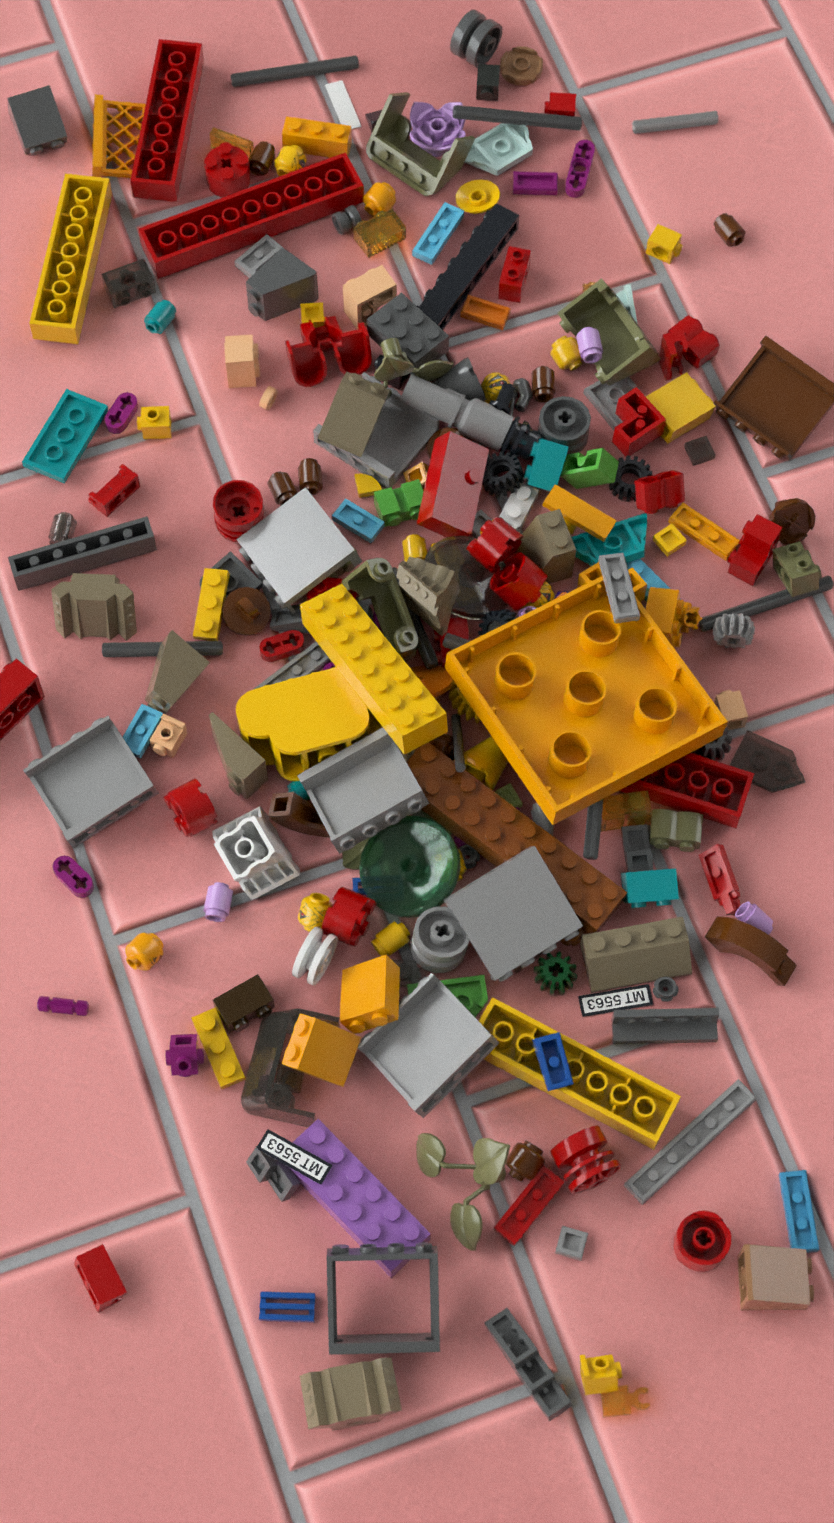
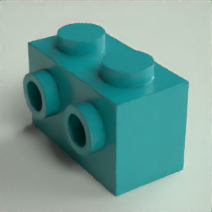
[524,438,569,491]
[621,868,679,908]

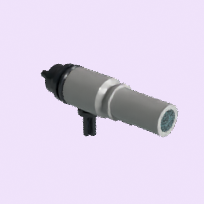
[400,374,541,461]

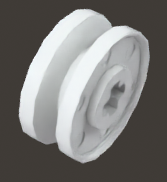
[292,927,338,986]

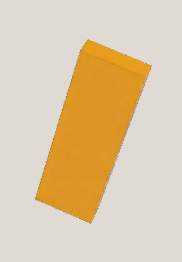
[542,484,617,542]
[668,502,740,561]

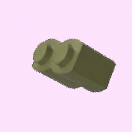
[649,809,703,852]

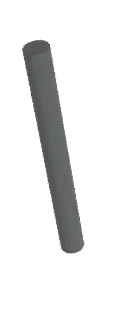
[451,714,466,772]

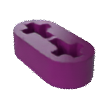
[105,392,138,434]
[52,855,94,898]

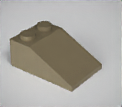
[209,712,268,799]

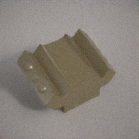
[396,556,460,636]
[51,573,137,641]
[300,1358,402,1431]

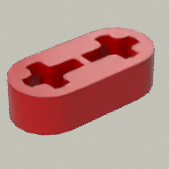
[259,630,305,662]

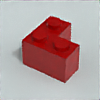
[612,387,666,457]
[727,514,783,586]

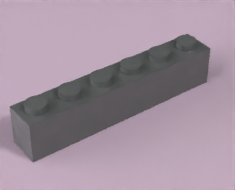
[8,516,157,591]

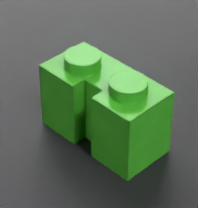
[560,448,619,489]
[374,479,424,527]

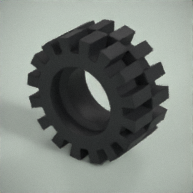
[482,452,524,497]
[609,456,652,502]

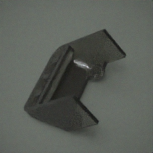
[241,1008,340,1127]

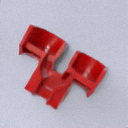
[285,316,372,387]

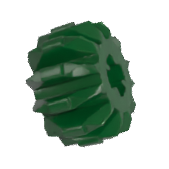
[533,951,578,996]

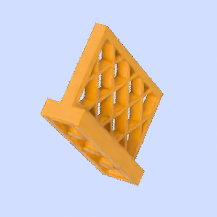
[92,94,146,178]

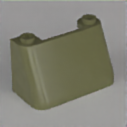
[558,278,661,386]
[342,558,418,663]

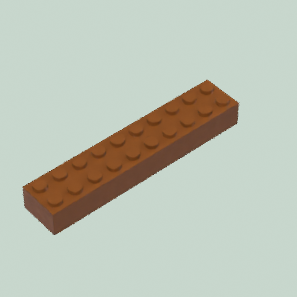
[406,742,627,934]

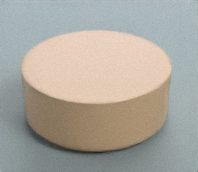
[259,386,278,410]

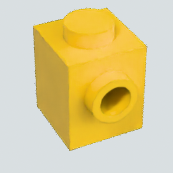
[137,406,172,439]

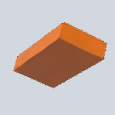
[460,295,511,330]

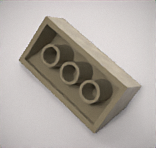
[580,916,692,993]

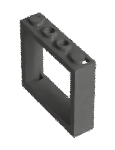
[326,1242,440,1355]

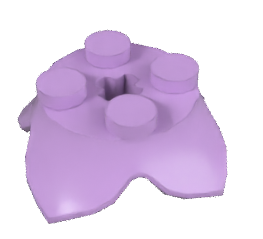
[410,102,466,157]

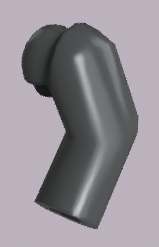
[513,378,533,412]

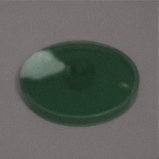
[359,816,460,918]

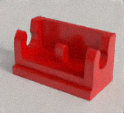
[659,329,688,381]
[88,464,140,517]
[74,1244,127,1313]

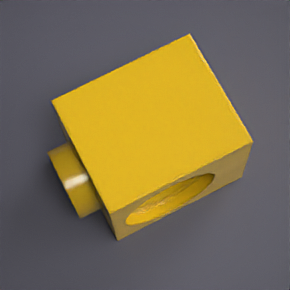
[646,224,683,264]

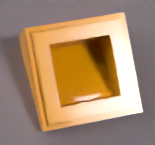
[403,462,429,490]

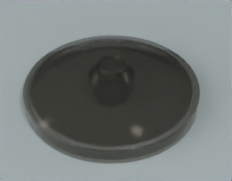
[424,536,508,620]

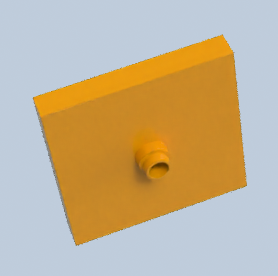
[445,576,728,825]

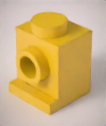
[579,1354,622,1395]

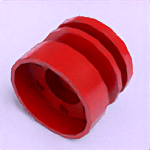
[213,480,264,542]
[550,1125,621,1194]

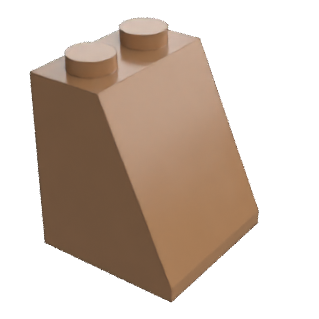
[737,1244,814,1310]

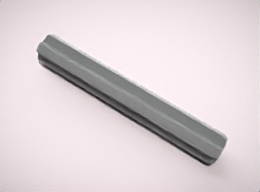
[632,111,719,134]

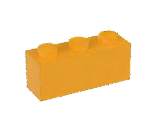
[282,116,352,158]

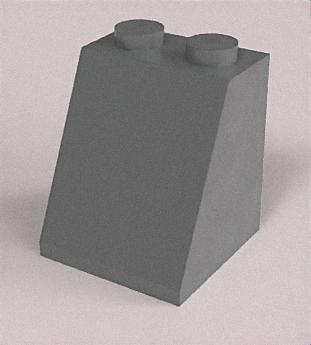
[7,85,67,155]
[246,247,319,321]

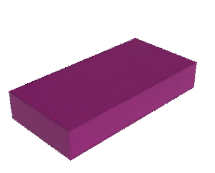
[513,171,558,196]

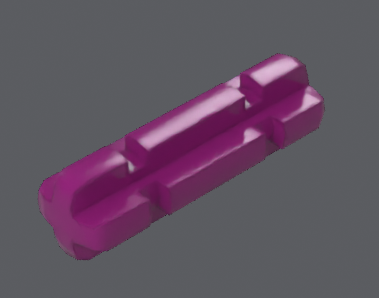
[37,996,89,1016]

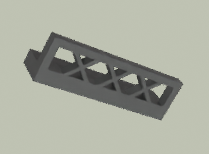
[611,1008,719,1044]

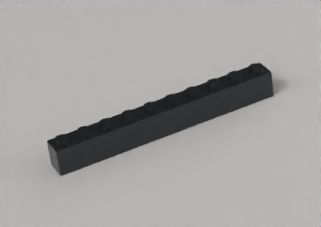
[374,203,519,390]

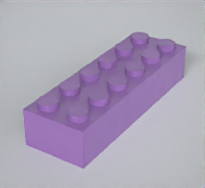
[289,1119,430,1278]

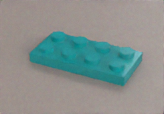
[22,389,109,484]

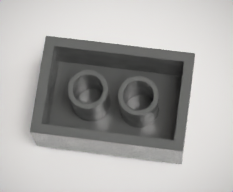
[367,293,449,375]

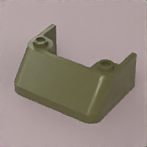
[366,92,476,196]

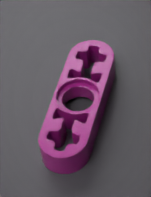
[565,140,595,198]

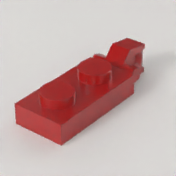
[698,844,741,916]

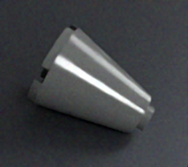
[432,357,486,401]

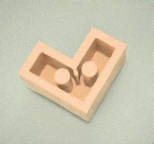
[343,265,397,329]
[224,335,260,388]

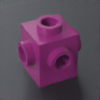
[165,1034,204,1077]

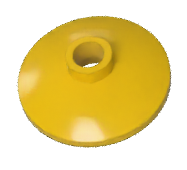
[455,179,500,214]

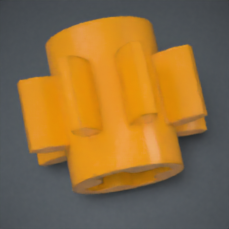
[677,602,702,633]

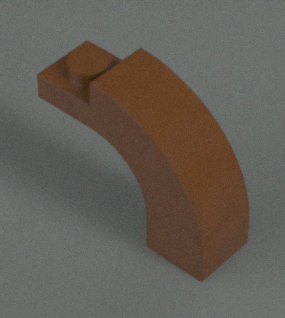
[268,792,330,838]
[705,916,797,986]

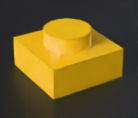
[300,302,324,327]
[653,523,687,557]

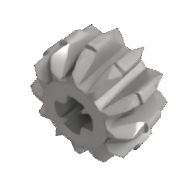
[713,613,755,649]

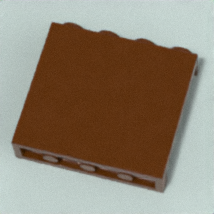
[713,335,834,461]

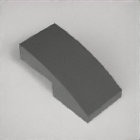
[621,824,654,872]
[246,1145,300,1202]

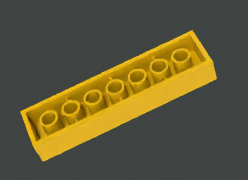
[29,173,112,344]
[300,584,448,755]
[479,997,681,1150]

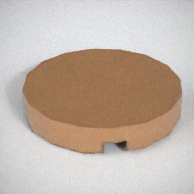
[500,47,543,86]

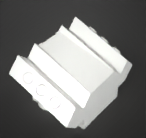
[212,806,300,900]

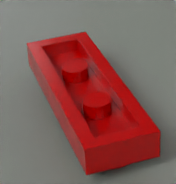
[493,1165,565,1247]

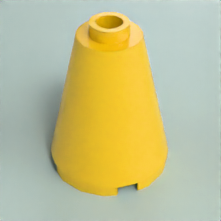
[453,736,508,791]

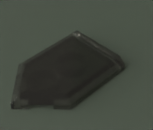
[730,730,806,793]

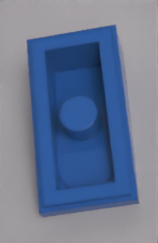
[532,1032,574,1091]

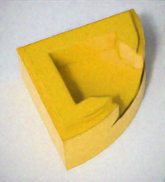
[354,473,382,498]

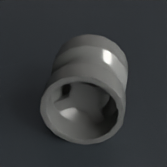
[332,205,362,235]

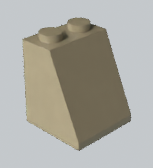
[317,372,390,457]
[515,509,576,584]
[145,630,210,714]

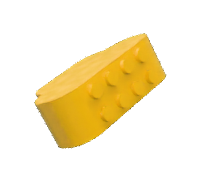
[236,667,383,782]

